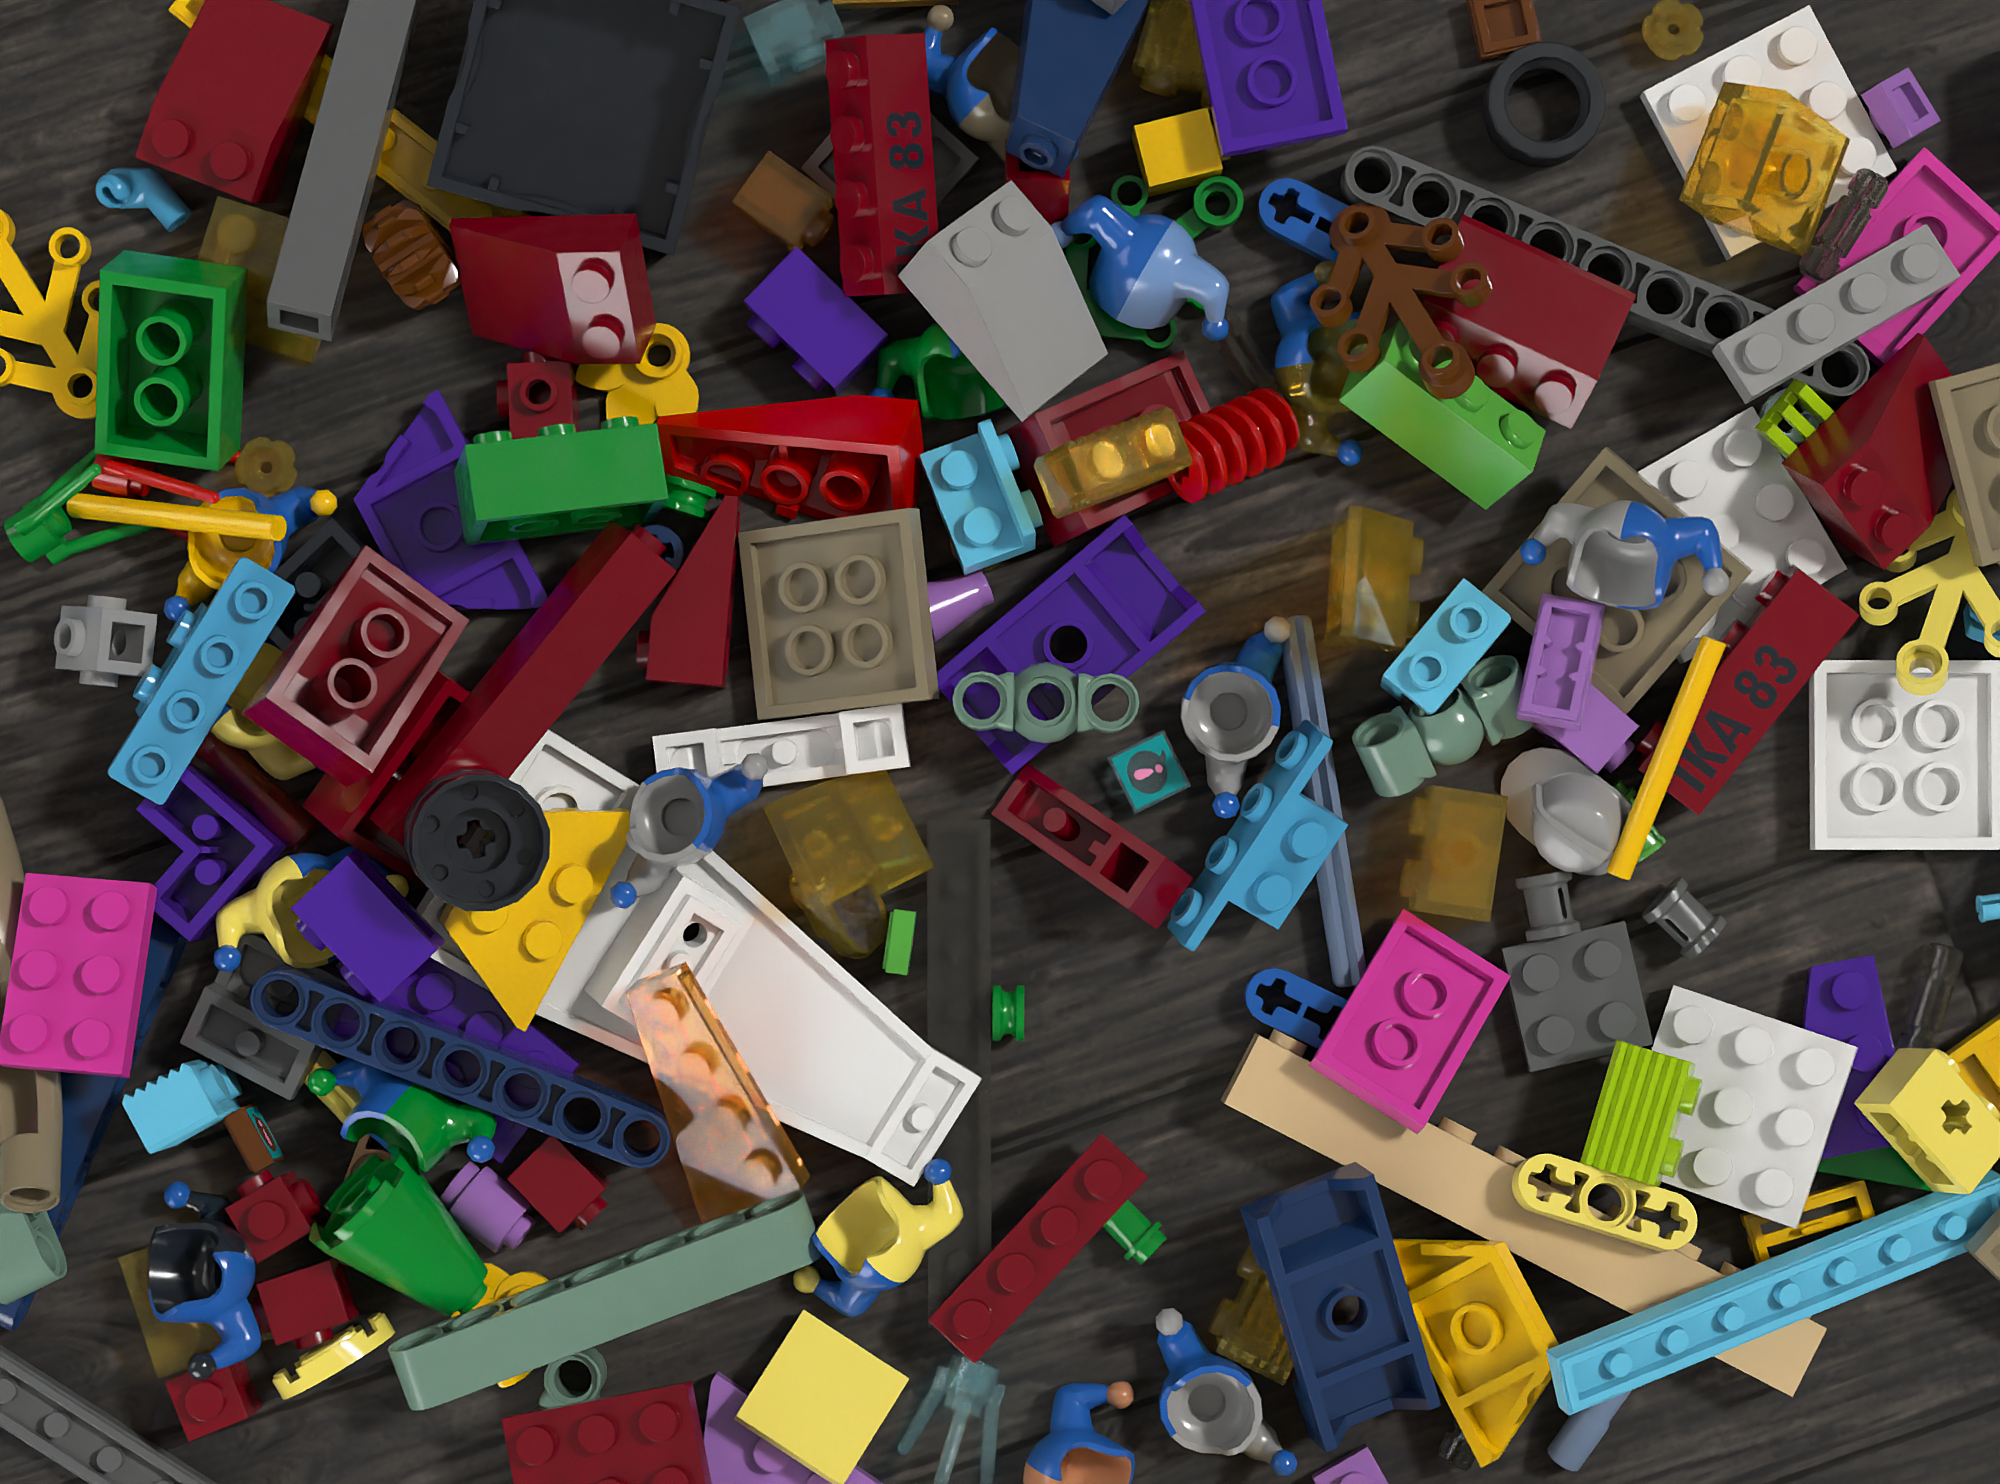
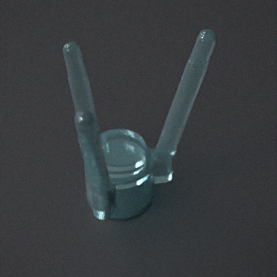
[897,1354,1006,1484]

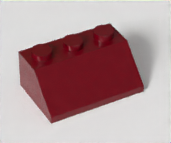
[1420,214,1636,429]
[302,669,471,888]

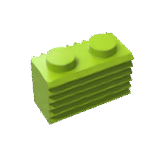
[1580,1040,1702,1187]

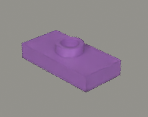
[1516,593,1606,731]

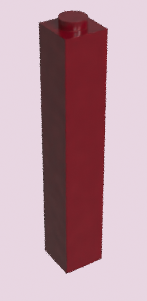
[369,521,677,846]

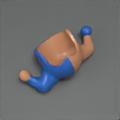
[1023,1380,1135,1484]

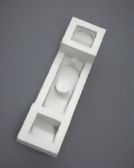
[652,704,911,787]

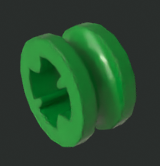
[662,474,717,521]
[992,985,1024,1041]

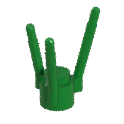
[3,448,156,565]

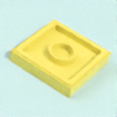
[734,1310,909,1484]

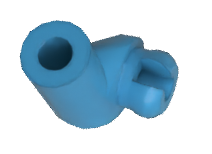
[95,168,192,232]

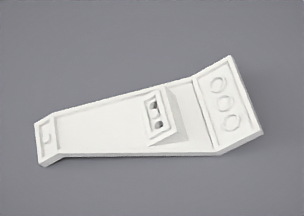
[416,730,982,1187]

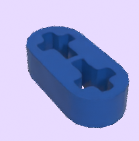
[1257,178,1366,266]
[1244,967,1347,1049]

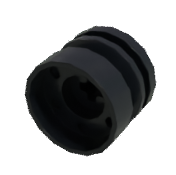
[403,769,550,911]

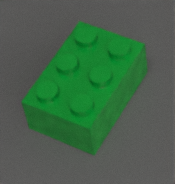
[95,250,248,472]
[454,416,669,546]

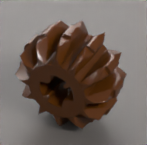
[362,199,461,310]

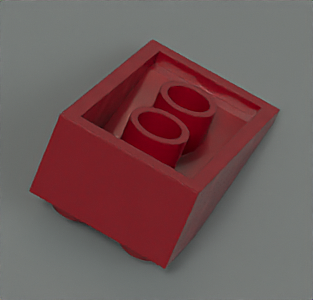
[135,0,335,203]
[449,213,656,365]
[1781,333,1953,570]
[1001,350,1210,547]
[242,545,470,787]

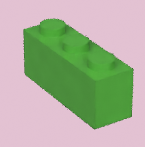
[1339,320,1546,510]

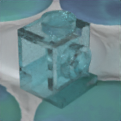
[743,0,845,87]

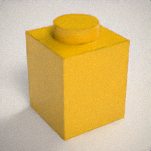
[1132,108,1230,197]

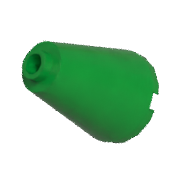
[309,1144,488,1316]

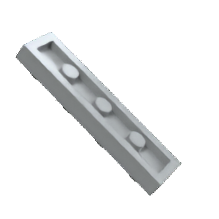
[1711,224,1961,404]

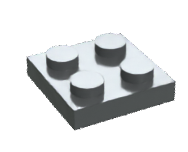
[1499,921,1653,1072]

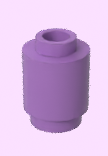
[440,1161,536,1253]

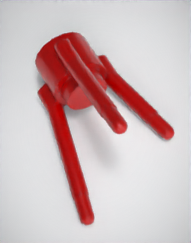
[92,451,242,542]

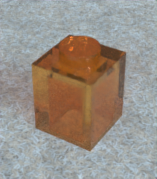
[732,150,835,251]

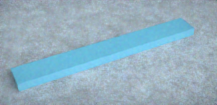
[1546,1169,2000,1415]

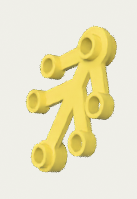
[1859,489,2000,696]

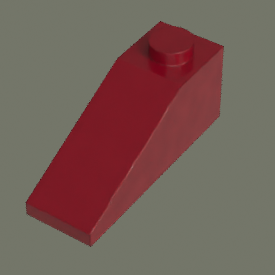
[636,495,742,689]
[991,763,1193,930]

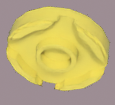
[272,1312,395,1400]

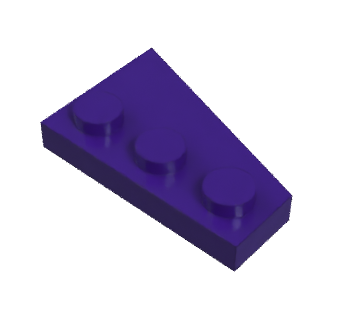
[1801,955,1895,1159]

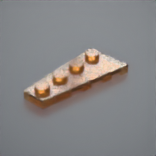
[625,962,810,1223]

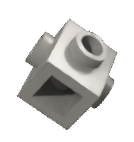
[54,595,157,687]

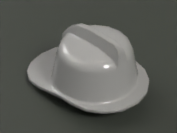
[1501,747,1633,876]

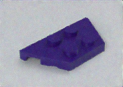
[353,389,549,611]

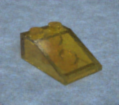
[1325,505,1423,652]

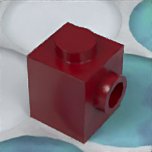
[497,352,580,439]
[225,1169,325,1264]
[253,1257,359,1350]

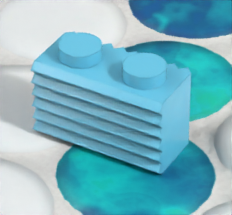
[122,1058,243,1154]

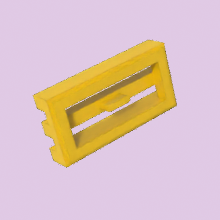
[1739,1178,1875,1265]

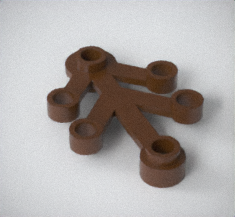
[1310,202,1493,399]

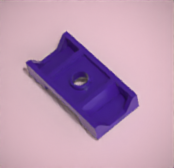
[937,514,1206,775]

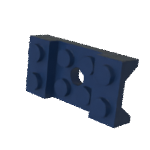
[1240,1162,1441,1453]

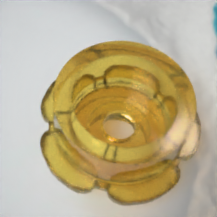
[1642,0,1703,61]
[235,437,297,498]

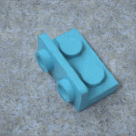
[919,419,1043,575]
[1380,578,1511,714]

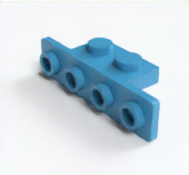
[108,556,295,805]
[1167,719,1348,951]

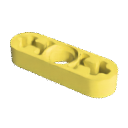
[1512,1154,1698,1251]

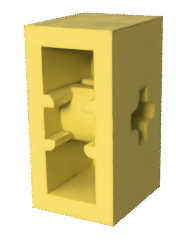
[1854,1048,2000,1195]

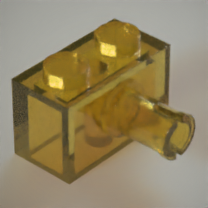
[1400,785,1508,922]

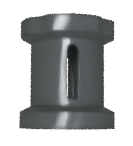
[1515,870,1581,941]
[1642,876,1727,960]

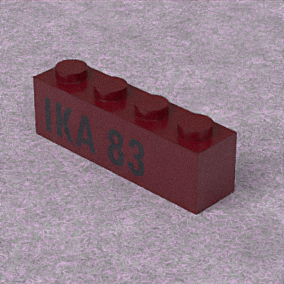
[825,33,939,297]
[1634,564,1860,816]

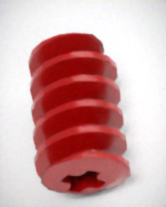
[1161,387,1300,503]

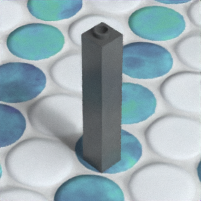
[267,0,421,342]

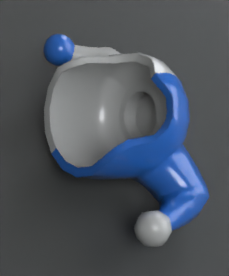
[1520,500,1730,610]
[1180,616,1291,819]
[610,753,768,909]
[1156,1308,1298,1477]

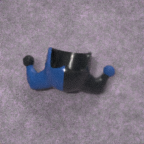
[147,1181,261,1381]

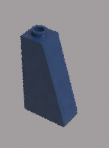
[1005,0,1152,178]

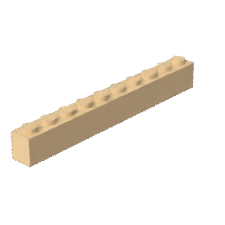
[1221,1029,1827,1397]

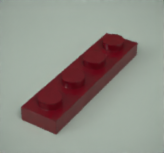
[928,1133,1148,1364]

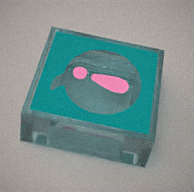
[1107,730,1191,814]

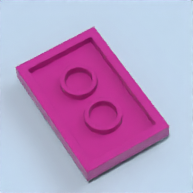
[1793,147,2000,368]
[0,873,158,1078]
[1309,909,1511,1134]

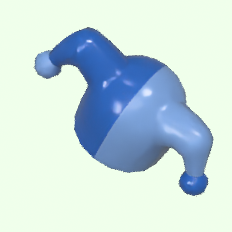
[1050,195,1229,341]

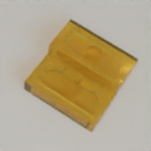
[763,770,935,912]

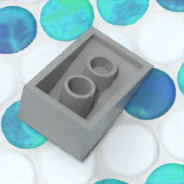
[898,180,1108,422]

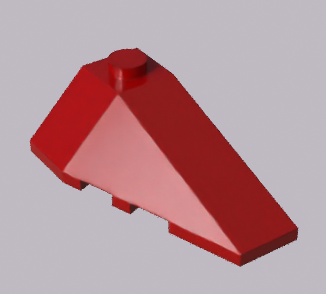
[656,395,924,520]

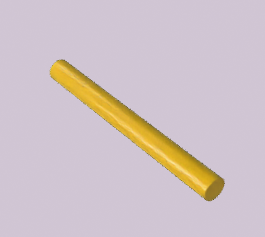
[67,493,287,541]
[1606,635,1726,880]

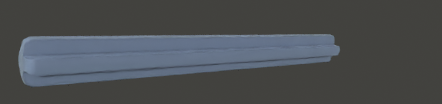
[1282,615,1366,987]

